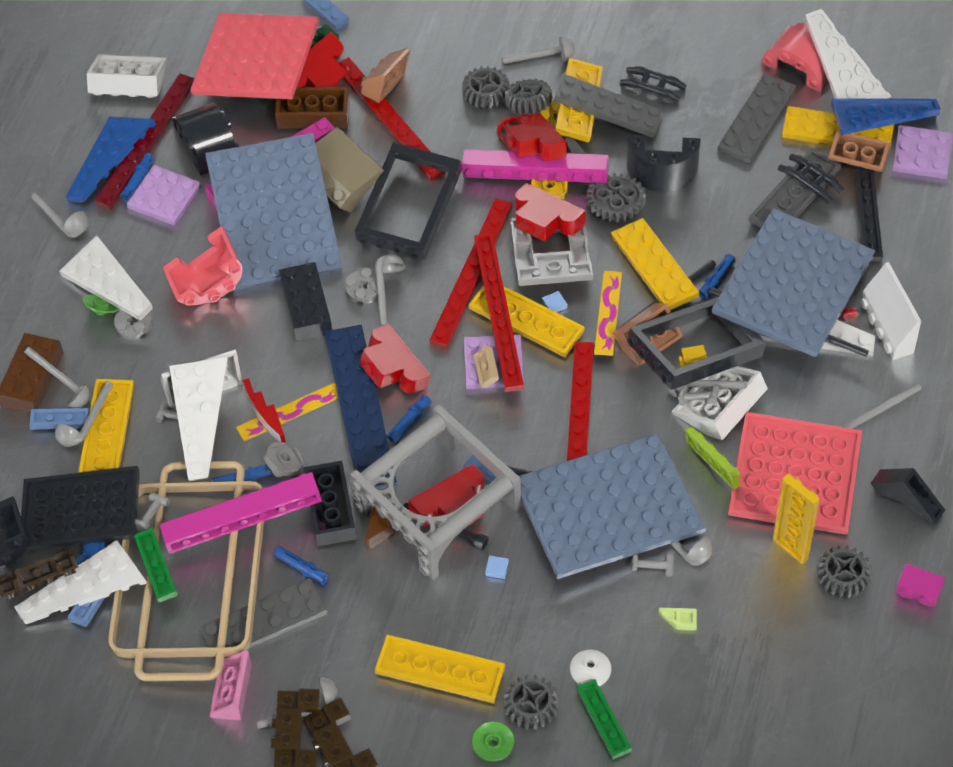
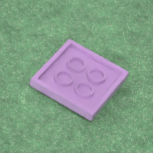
[892,125,953,179]
[127,165,202,226]
[464,335,524,389]

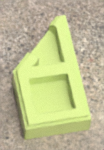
[659,607,697,630]

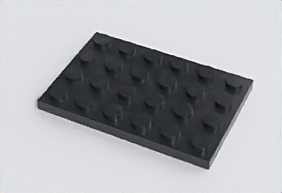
[21,466,140,551]

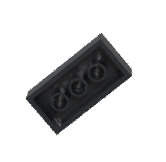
[279,262,332,342]
[303,461,357,547]

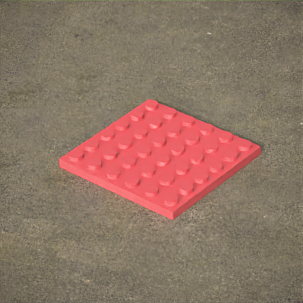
[190,13,319,99]
[728,412,862,535]

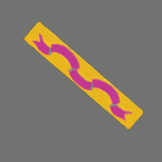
[594,271,622,356]
[236,382,339,441]

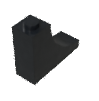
[870,468,945,524]

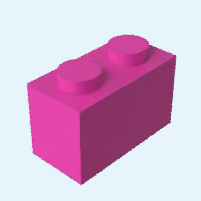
[896,563,945,607]

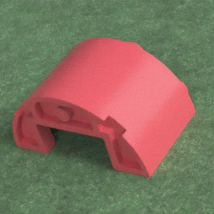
[761,23,829,93]
[163,226,243,306]

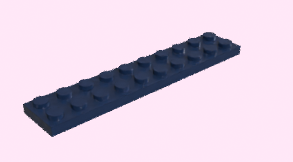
[325,324,397,490]

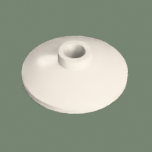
[570,650,611,686]

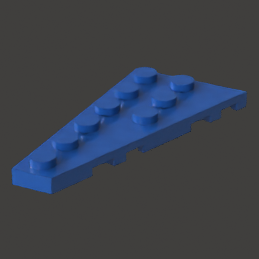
[831,98,940,135]
[66,117,156,202]

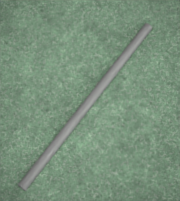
[841,383,922,429]

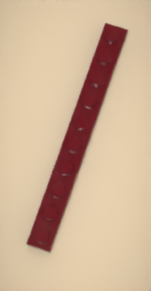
[95,73,195,211]

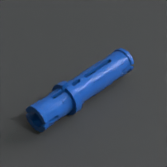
[120,153,155,201]
[699,254,736,300]
[387,394,432,444]
[212,464,272,482]
[273,546,329,585]

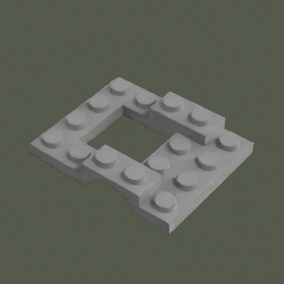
[510,218,593,286]

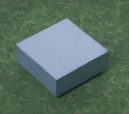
[542,291,567,313]
[485,555,509,579]

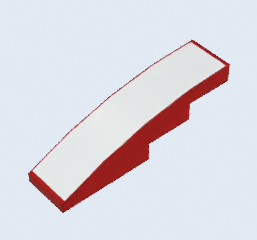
[242,378,286,443]

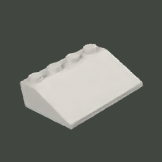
[87,54,167,98]
[860,262,921,360]
[161,349,243,408]
[672,366,768,440]

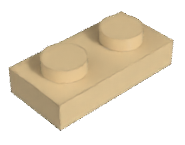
[473,345,499,388]

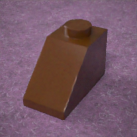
[365,506,395,549]

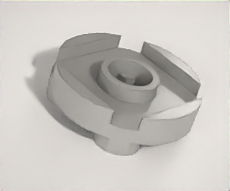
[345,268,378,304]
[114,309,152,340]
[263,442,304,477]

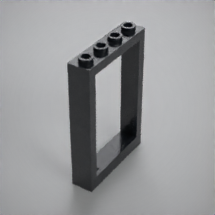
[355,142,462,259]
[627,297,766,390]

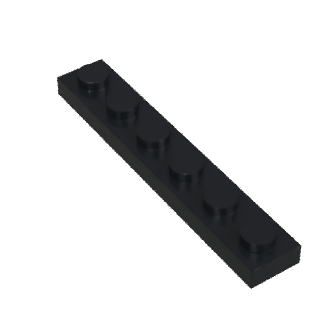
[854,169,883,261]

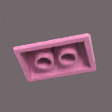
[209,650,252,721]

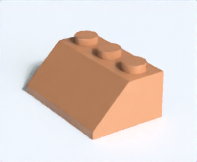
[361,48,410,103]
[828,130,890,172]
[613,303,683,366]

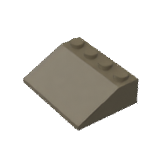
[315,127,384,213]

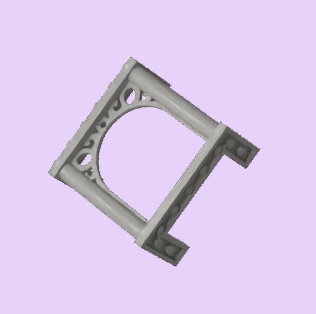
[350,404,521,580]

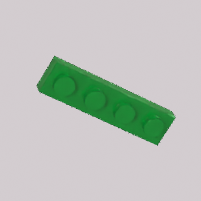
[134,528,178,603]
[576,679,632,760]

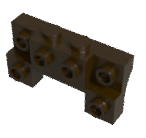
[0,548,79,600]
[271,689,319,767]
[304,697,379,767]

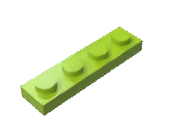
[685,426,741,489]

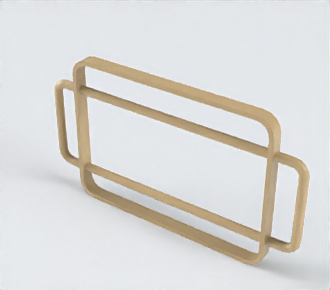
[109,461,264,681]

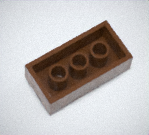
[275,87,350,129]
[0,333,64,413]

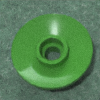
[83,295,119,315]
[472,722,514,761]

